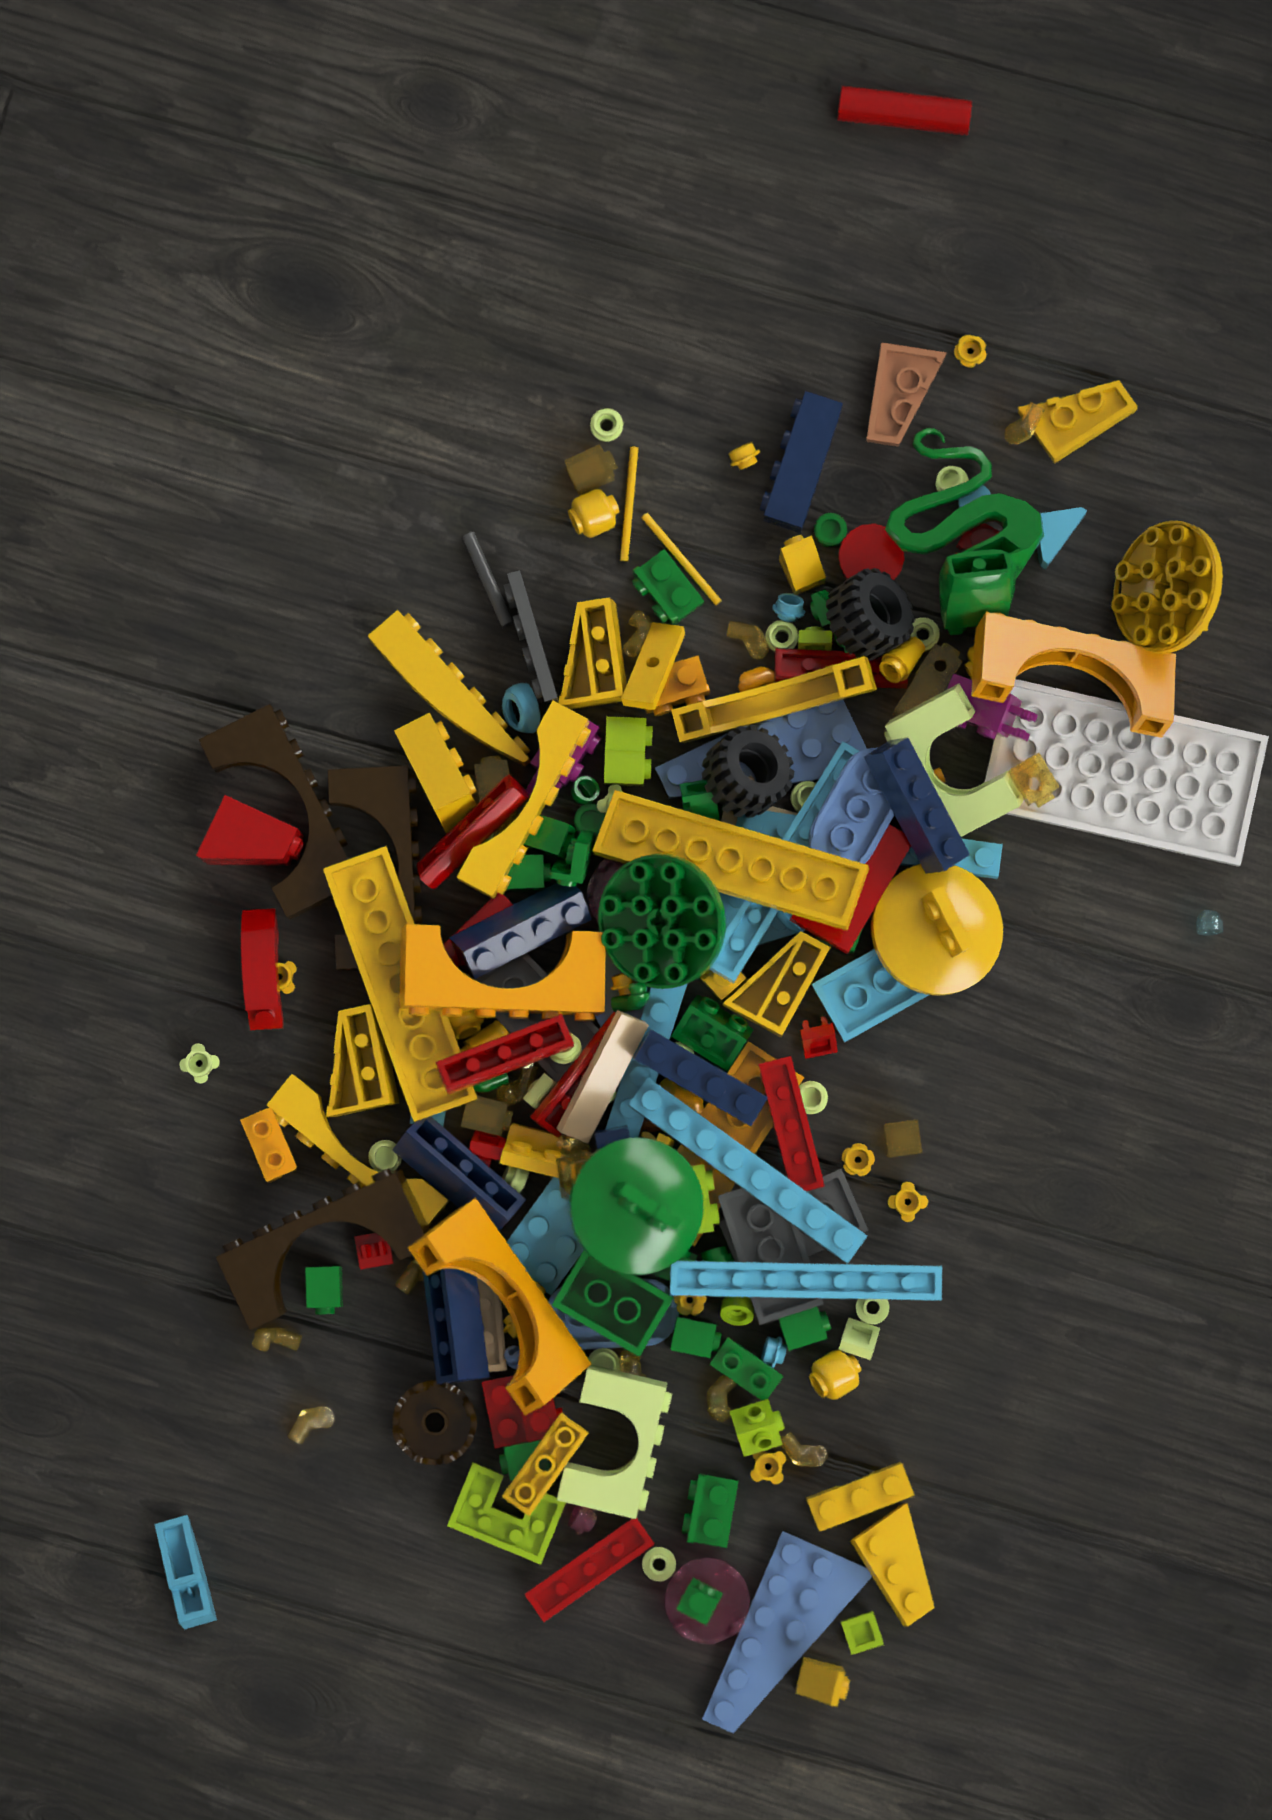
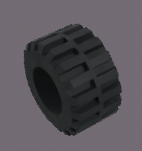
[826,568,915,660]
[701,725,794,818]

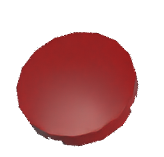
[838,524,905,580]

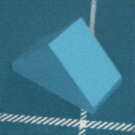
[1037,507,1087,570]

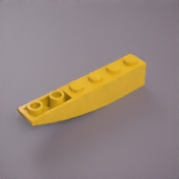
[368,610,530,767]

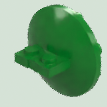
[598,854,726,989]
[569,1138,704,1275]

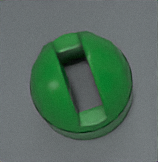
[571,776,599,805]

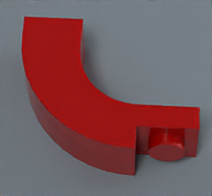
[241,908,284,1030]

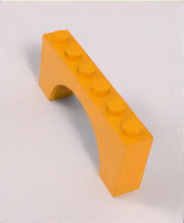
[971,612,1176,738]
[399,924,606,1021]
[408,1198,592,1415]

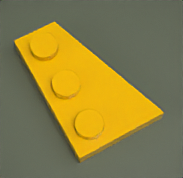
[1018,380,1137,464]

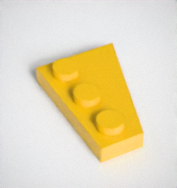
[850,1503,934,1627]

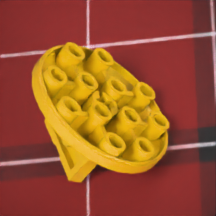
[1111,521,1223,654]
[871,864,1003,996]

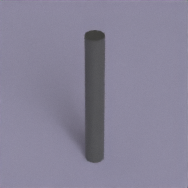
[462,532,514,627]

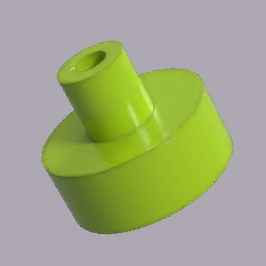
[720,1296,754,1326]

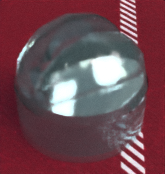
[1196,910,1224,936]

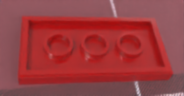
[790,824,911,954]

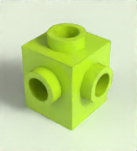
[730,1399,785,1457]

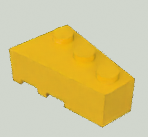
[558,597,627,709]
[394,713,477,834]
[723,931,830,1037]
[326,1004,399,1117]

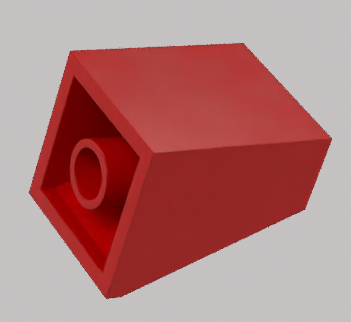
[196,795,306,866]

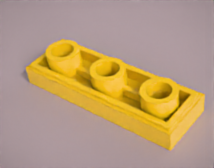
[621,622,685,710]
[502,1413,589,1516]

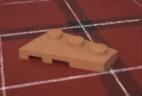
[866,343,947,447]

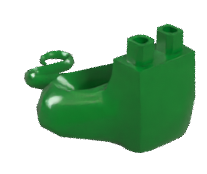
[885,428,1044,635]

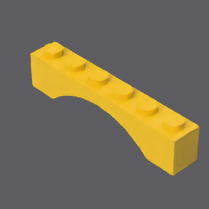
[671,657,877,743]
[457,700,591,899]
[267,1074,450,1226]

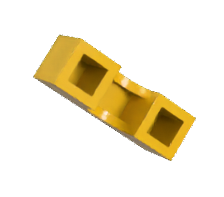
[806,1462,914,1532]

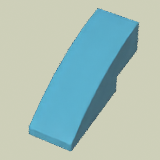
[155,1515,217,1629]

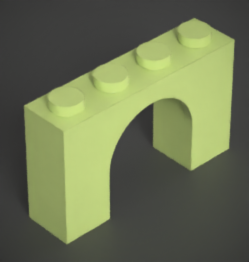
[885,683,1024,837]
[557,1365,672,1519]

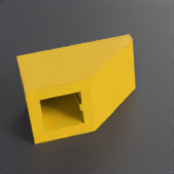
[779,535,826,595]
[795,1657,850,1707]

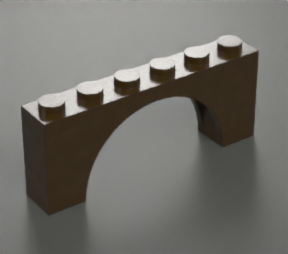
[198,704,354,920]
[328,766,423,971]
[216,1168,430,1330]

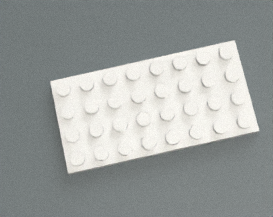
[984,679,1269,867]

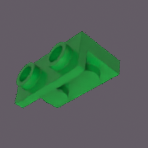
[631,549,704,625]
[549,830,595,887]
[671,995,754,1071]
[682,1473,739,1548]

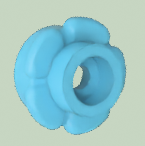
[773,593,805,622]
[761,1337,787,1368]

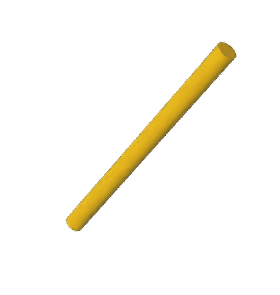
[620,447,638,562]
[642,513,722,605]

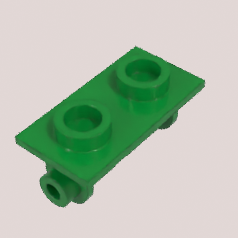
[710,1337,783,1401]

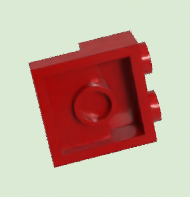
[482,1375,564,1448]

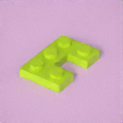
[447,1462,566,1565]

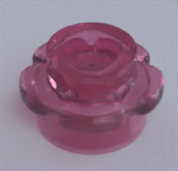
[568,1505,597,1535]

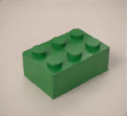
[552,1250,674,1357]

